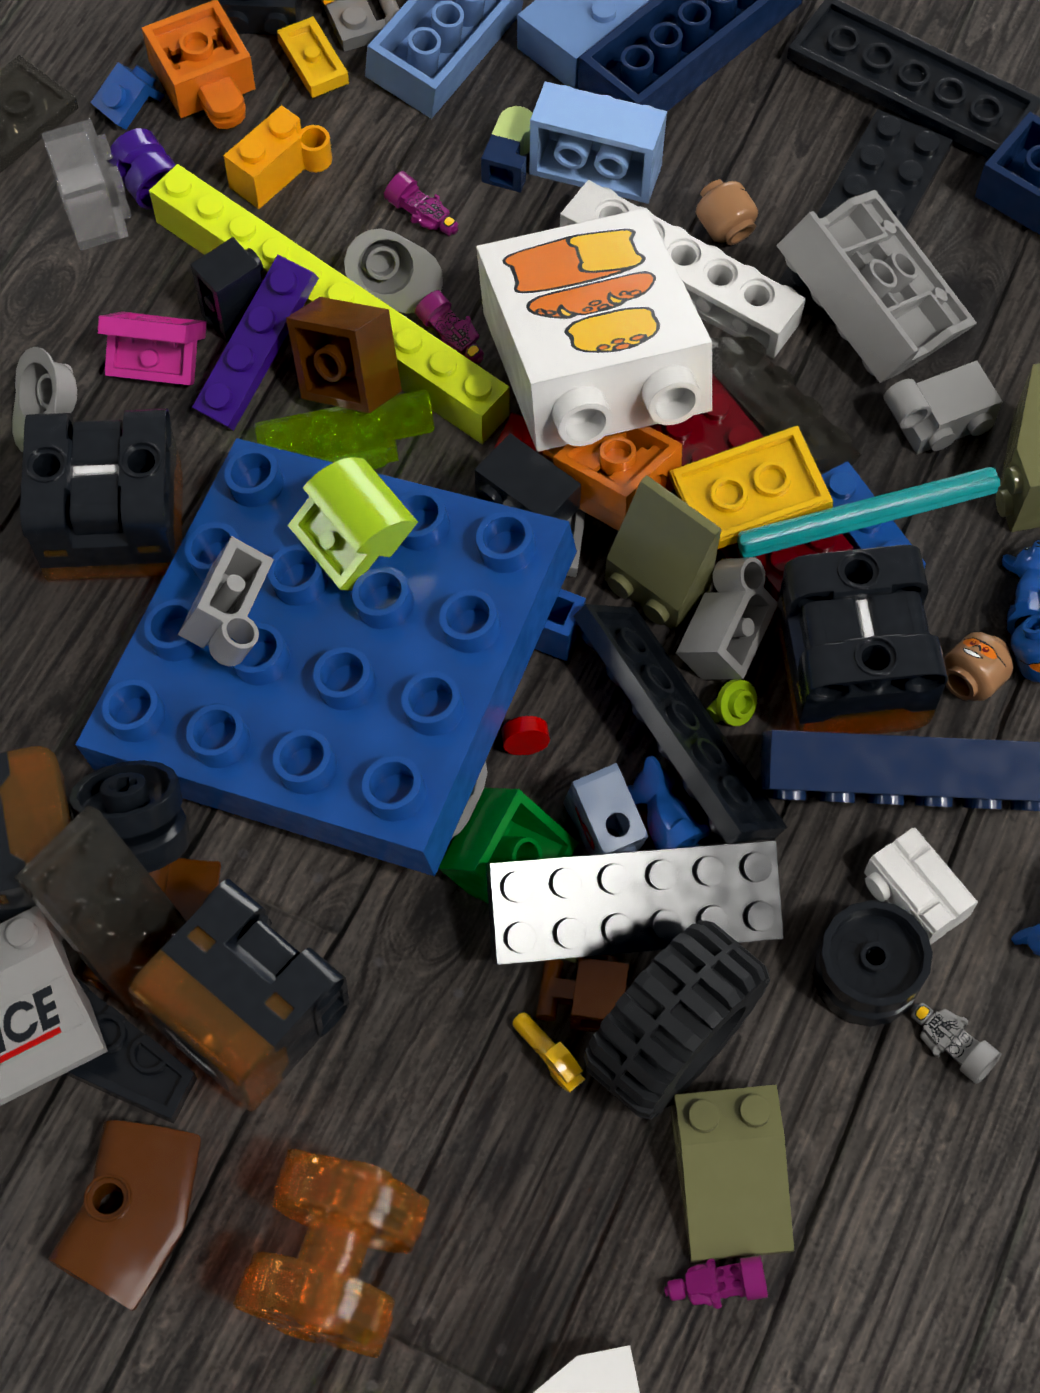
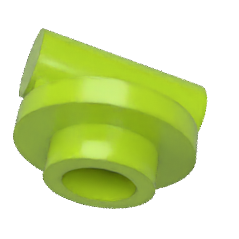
[706,679,757,726]

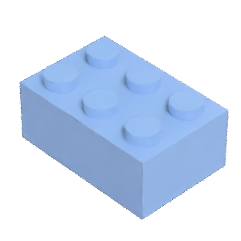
[529,81,667,204]

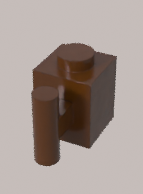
[536,955,629,1032]

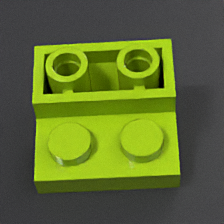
[287,457,418,591]

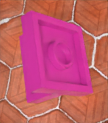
[98,311,207,385]

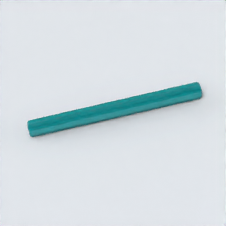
[737,467,1000,558]

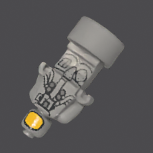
[911,1003,1002,1084]

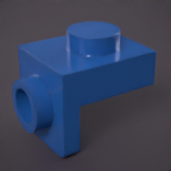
[91,62,165,129]

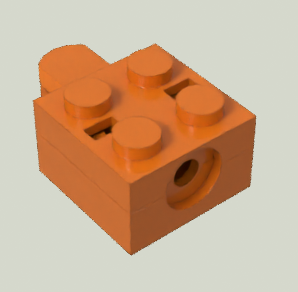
[142,0,256,129]
[542,426,682,531]

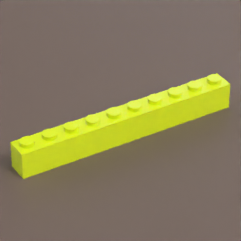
[149,164,509,444]

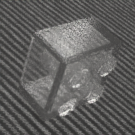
[41,119,131,251]

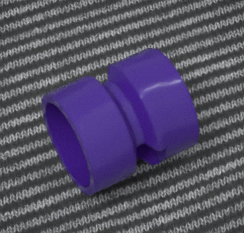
[107,128,176,209]

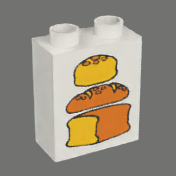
[476,208,712,452]

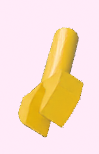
[512,1012,585,1092]

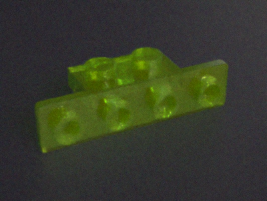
[254,390,434,469]

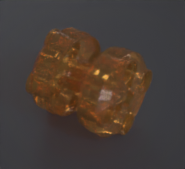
[233,1149,430,1358]

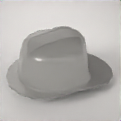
[344,228,443,314]
[12,347,77,452]

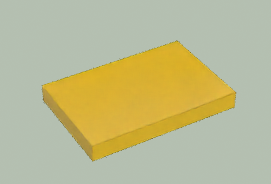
[669,425,833,549]

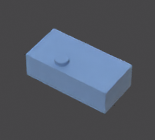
[365,0,523,119]
[517,0,652,89]

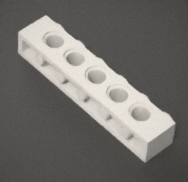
[560,180,806,359]

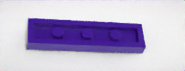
[192,254,319,431]

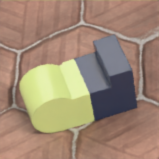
[481,106,533,193]

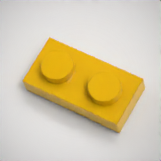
[277,16,349,98]

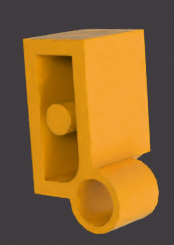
[223,105,332,209]

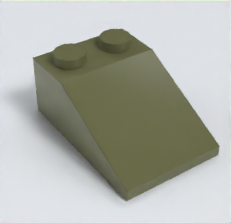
[996,363,1040,532]
[605,475,721,632]
[670,1084,794,1263]

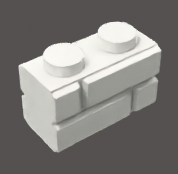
[864,827,978,945]

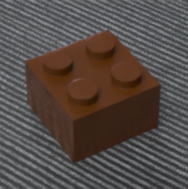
[286,297,402,413]

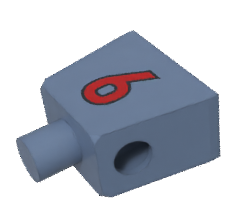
[563,763,648,855]

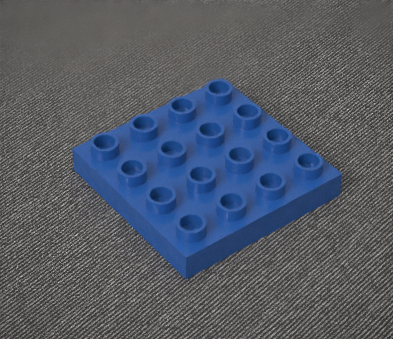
[75,438,577,876]

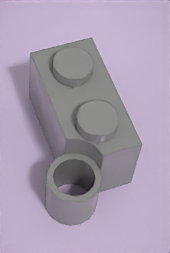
[883,360,1003,455]
[178,536,274,666]
[676,557,778,680]

